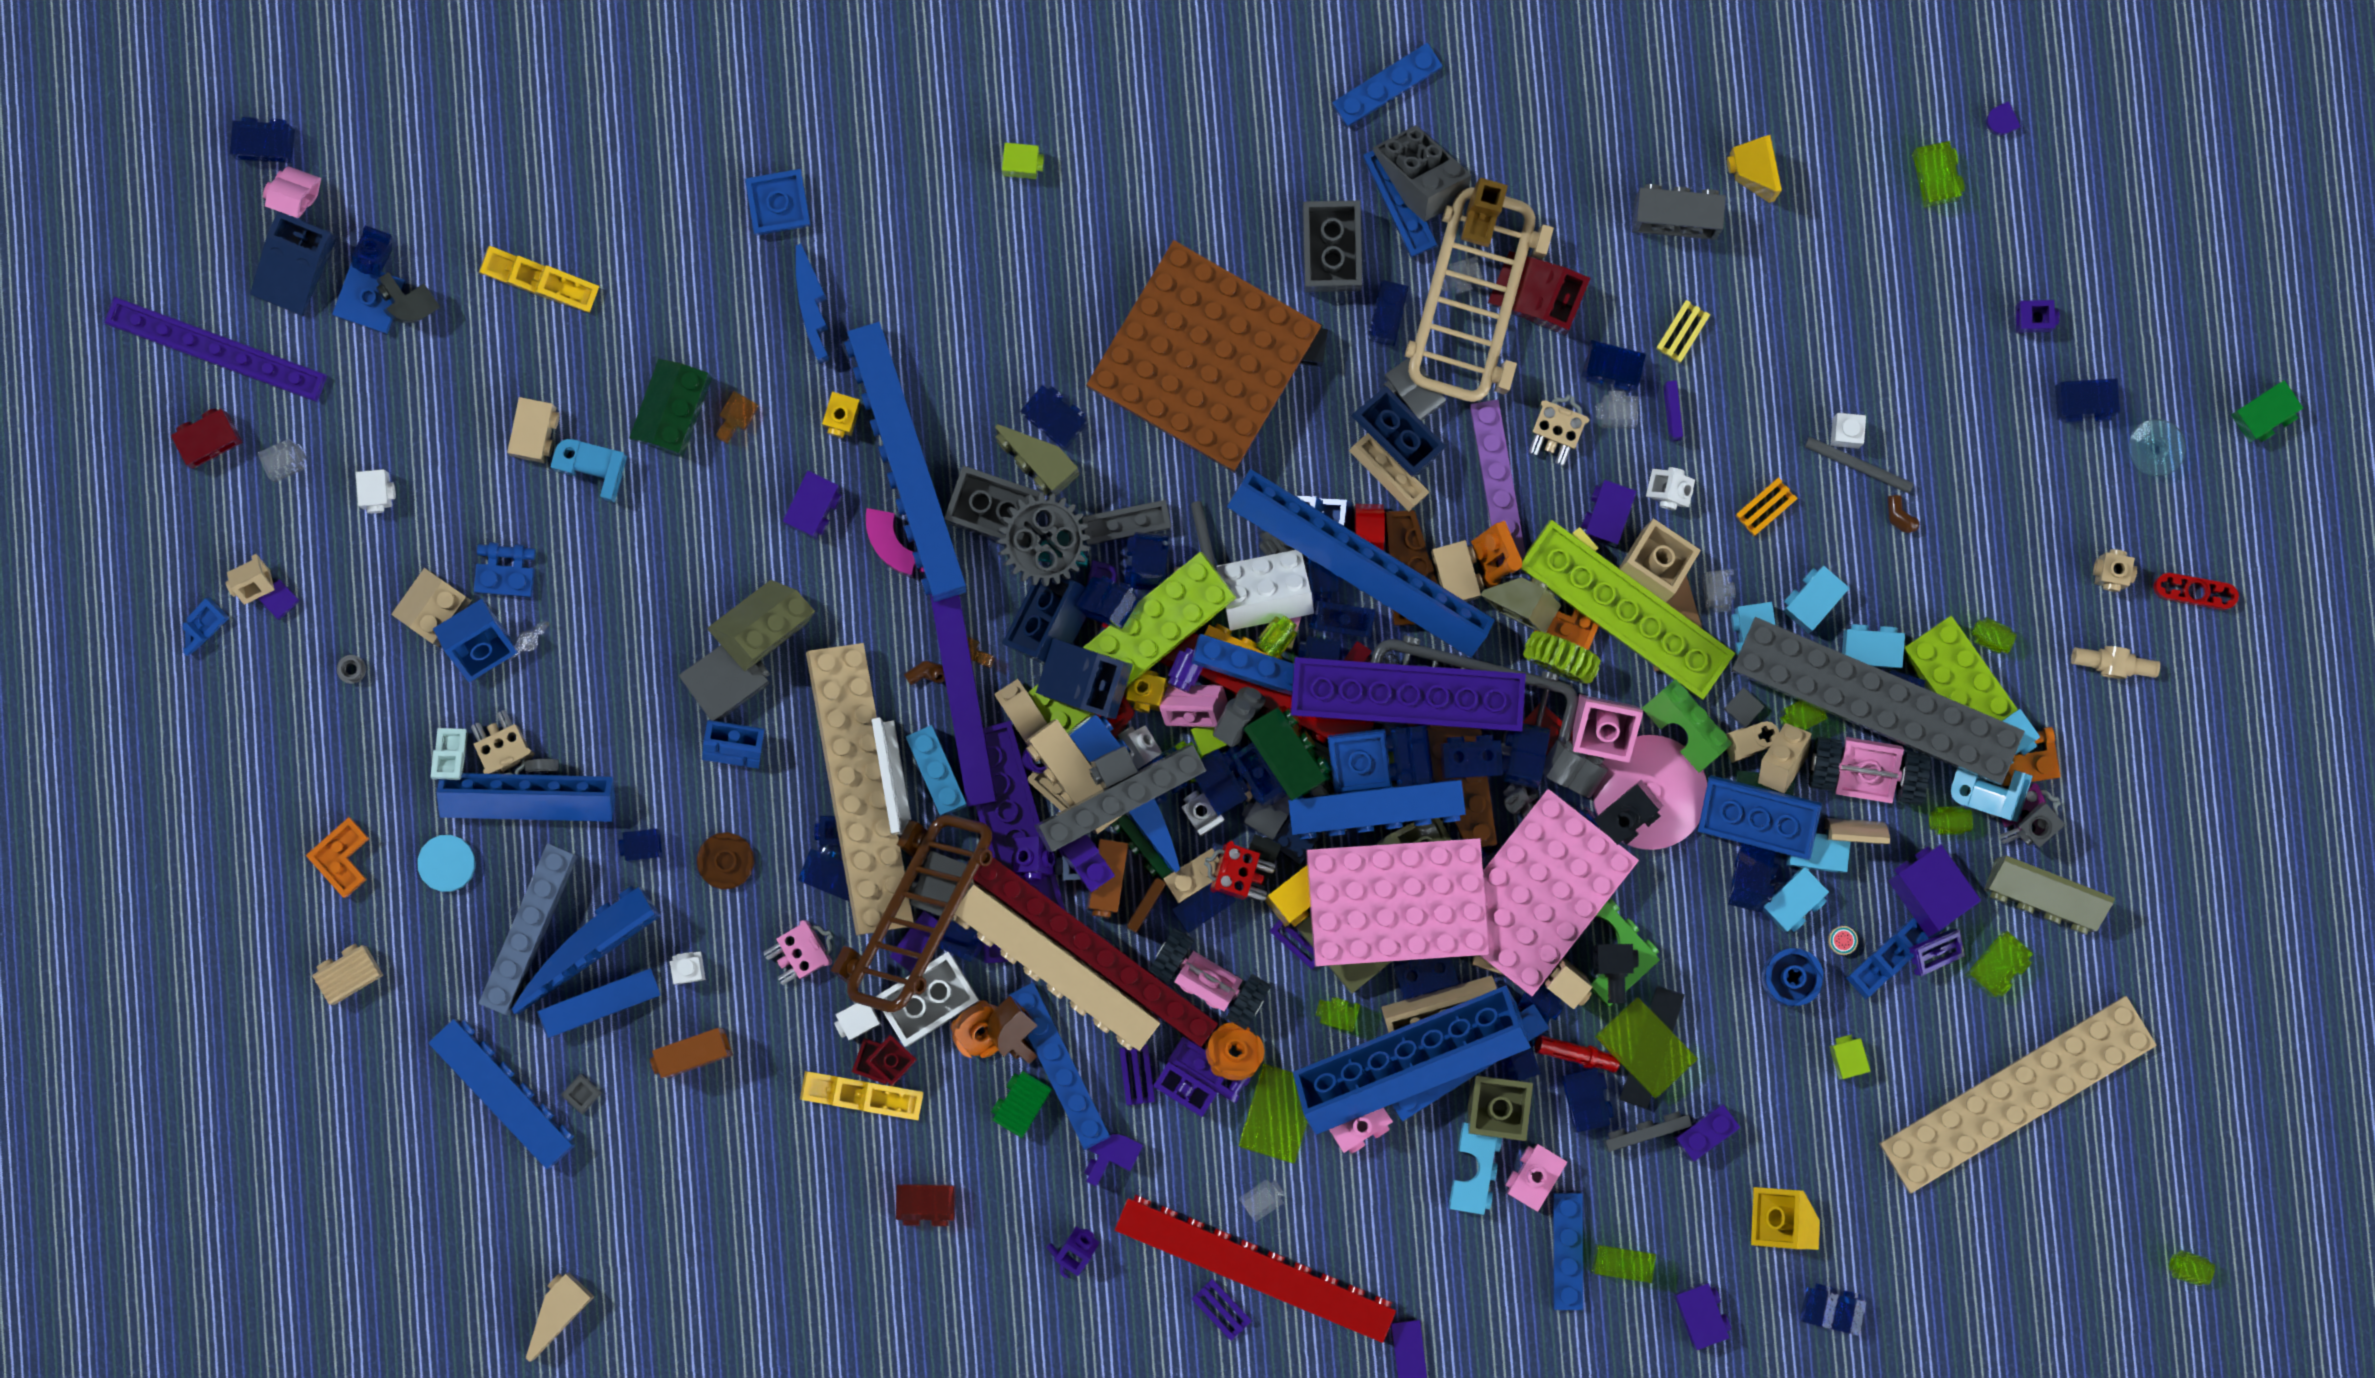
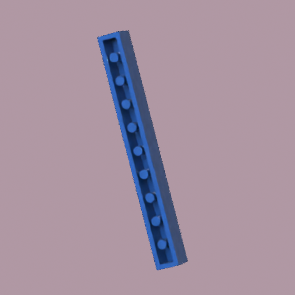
[844,321,967,602]
[1227,469,1494,658]

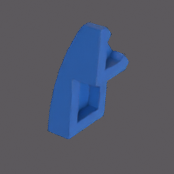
[183,597,230,656]

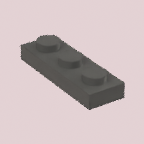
[1082,500,1172,546]
[1603,1111,1692,1152]

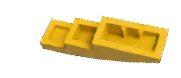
[478,246,599,313]
[800,1071,923,1120]

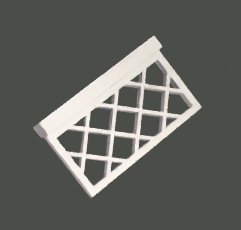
[872,718,911,837]

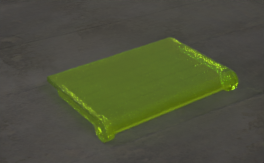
[1595,997,1698,1098]
[1238,1063,1308,1164]

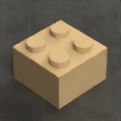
[1619,518,1701,602]

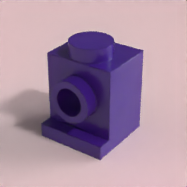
[2015,300,2060,334]
[1054,1226,1100,1276]

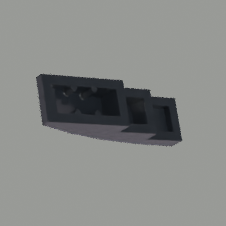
[1620,985,1684,1109]

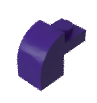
[1058,834,1115,893]
[1084,1134,1143,1187]

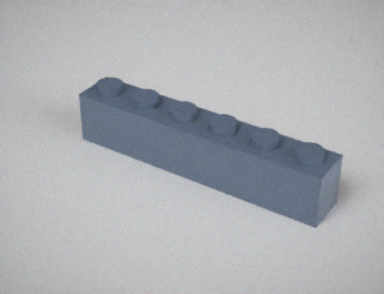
[478,843,578,1015]

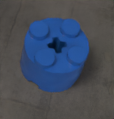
[1761,948,1824,1007]

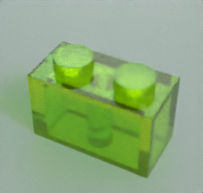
[1912,141,1965,208]
[1965,931,2033,998]
[1591,1244,1656,1283]

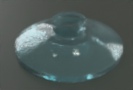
[2129,419,2186,476]

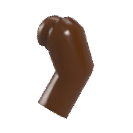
[1888,495,1919,533]
[904,660,945,686]

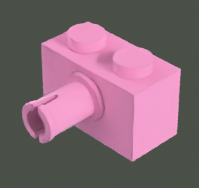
[1329,1108,1393,1154]
[1505,1143,1567,1212]

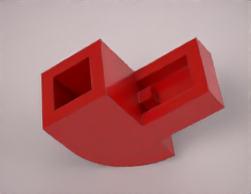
[1354,504,1385,551]

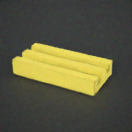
[1656,300,1711,364]

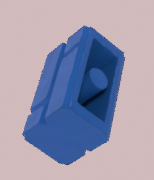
[702,720,765,769]

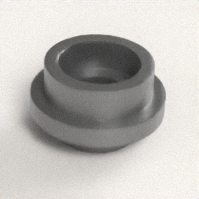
[337,655,366,684]

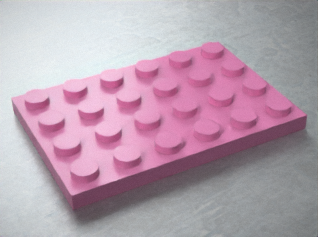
[1479,789,1639,997]
[1306,838,1489,967]

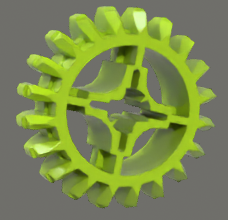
[1523,631,1601,684]

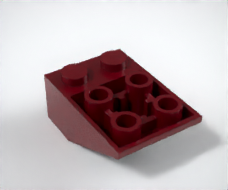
[1488,251,1591,336]

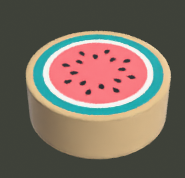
[1828,926,1858,955]

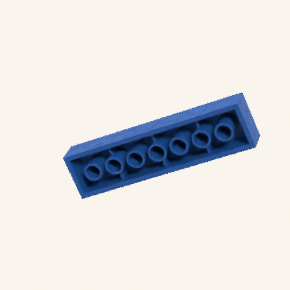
[1292,985,1531,1135]

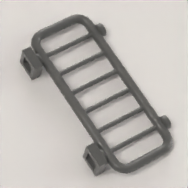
[1371,635,1578,783]

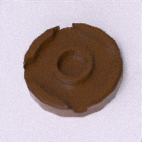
[697,832,755,890]

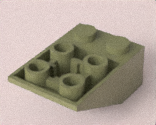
[995,424,1079,497]

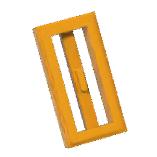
[1735,477,1798,536]

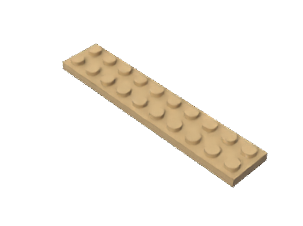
[806,643,913,936]
[1879,996,2157,1194]

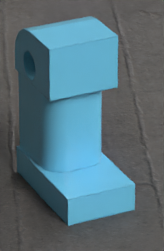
[1951,768,2033,822]

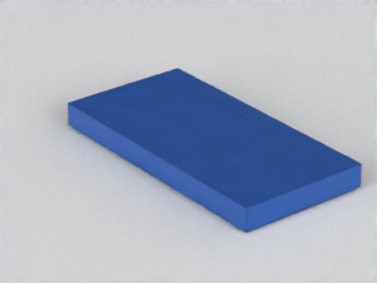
[1698,775,1822,860]

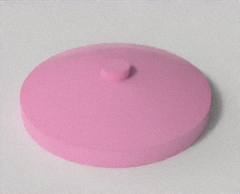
[1592,735,1707,850]

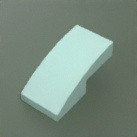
[431,728,468,780]

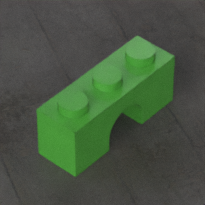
[1642,679,1733,773]

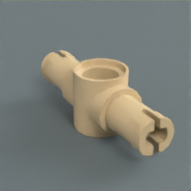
[2071,646,2160,679]

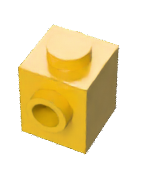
[822,392,861,438]

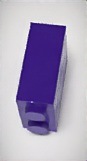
[1888,844,1981,937]

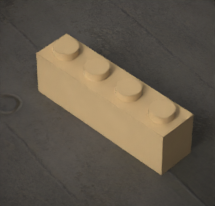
[1026,719,1124,834]
[1381,975,1497,1033]

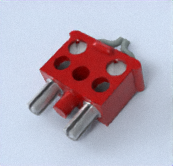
[1204,841,1276,901]

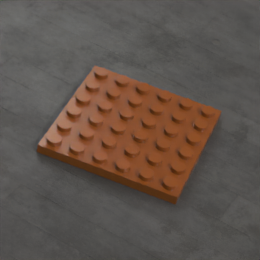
[1086,240,1321,473]

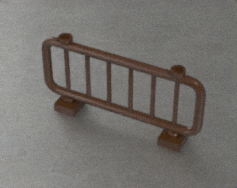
[831,815,993,1013]

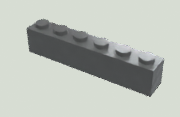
[1034,745,1206,852]

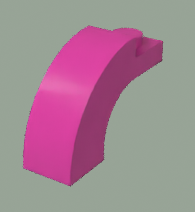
[866,508,924,578]

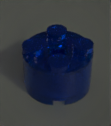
[1125,532,1169,591]

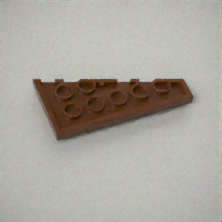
[1407,724,1497,847]

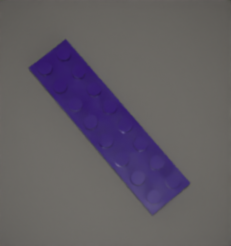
[1290,657,1526,732]
[975,721,1066,945]

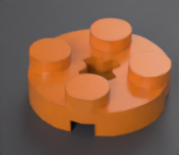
[950,1000,999,1058]
[1206,1023,1264,1080]

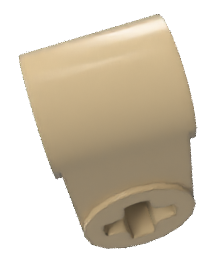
[1726,721,1779,763]

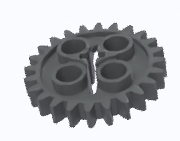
[996,493,1090,587]

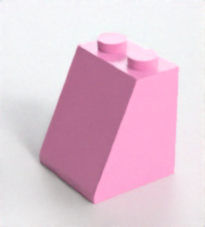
[1573,694,1643,763]

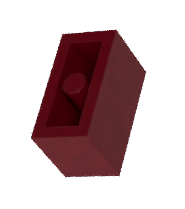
[171,408,243,469]

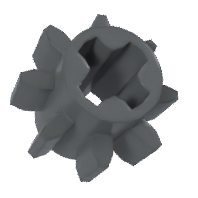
[1259,531,1292,556]
[1503,779,1538,816]

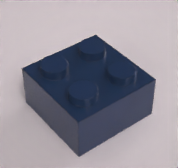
[1273,817,1321,865]

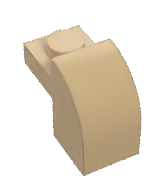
[994,679,1047,746]

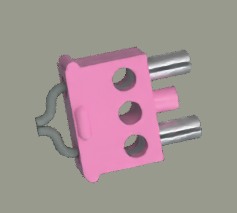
[763,920,833,985]

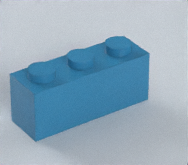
[905,725,967,816]

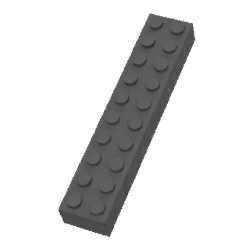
[1731,617,2025,785]

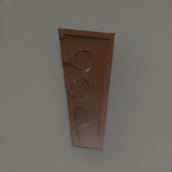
[1385,510,1437,626]

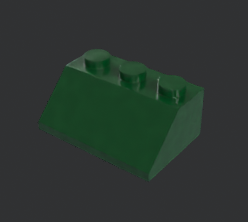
[629,359,712,458]
[1244,705,1332,801]

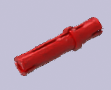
[1534,1035,1620,1073]

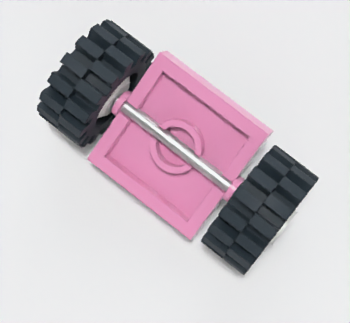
[1809,737,1931,806]
[1149,928,1272,1030]

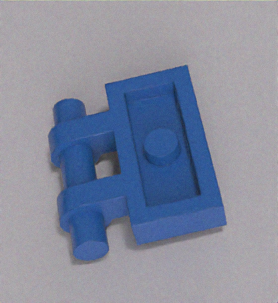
[474,542,536,598]

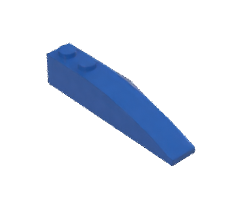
[1067,714,1180,873]
[511,886,661,1014]

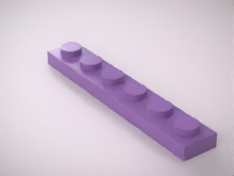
[1470,400,1526,567]

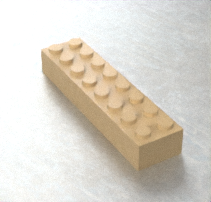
[953,880,1160,1051]

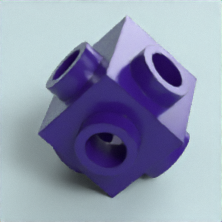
[1011,836,1055,881]

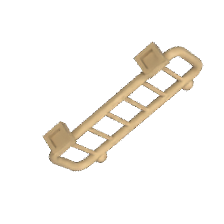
[1405,187,1554,402]

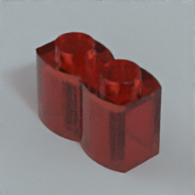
[896,1184,956,1226]

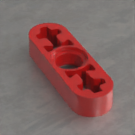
[2153,573,2239,610]

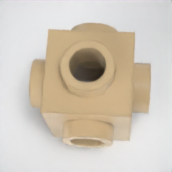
[2093,549,2137,592]

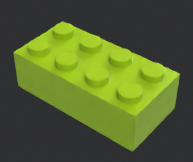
[1903,615,2018,721]

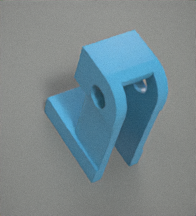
[550,439,627,503]

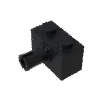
[1594,780,1663,845]
[1593,944,1639,1003]

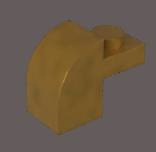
[1461,178,1508,247]

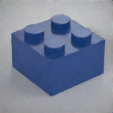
[433,599,518,682]

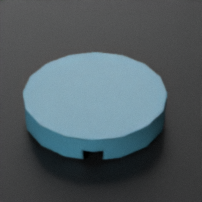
[418,835,476,892]

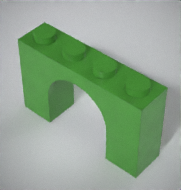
[1591,898,1660,1007]

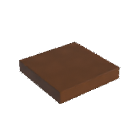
[1127,878,1167,934]

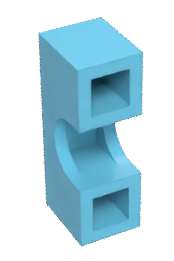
[1448,1122,1502,1215]

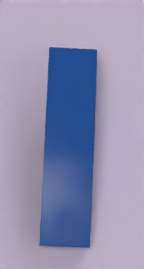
[796,243,830,364]
[1846,917,1949,999]
[537,968,661,1039]

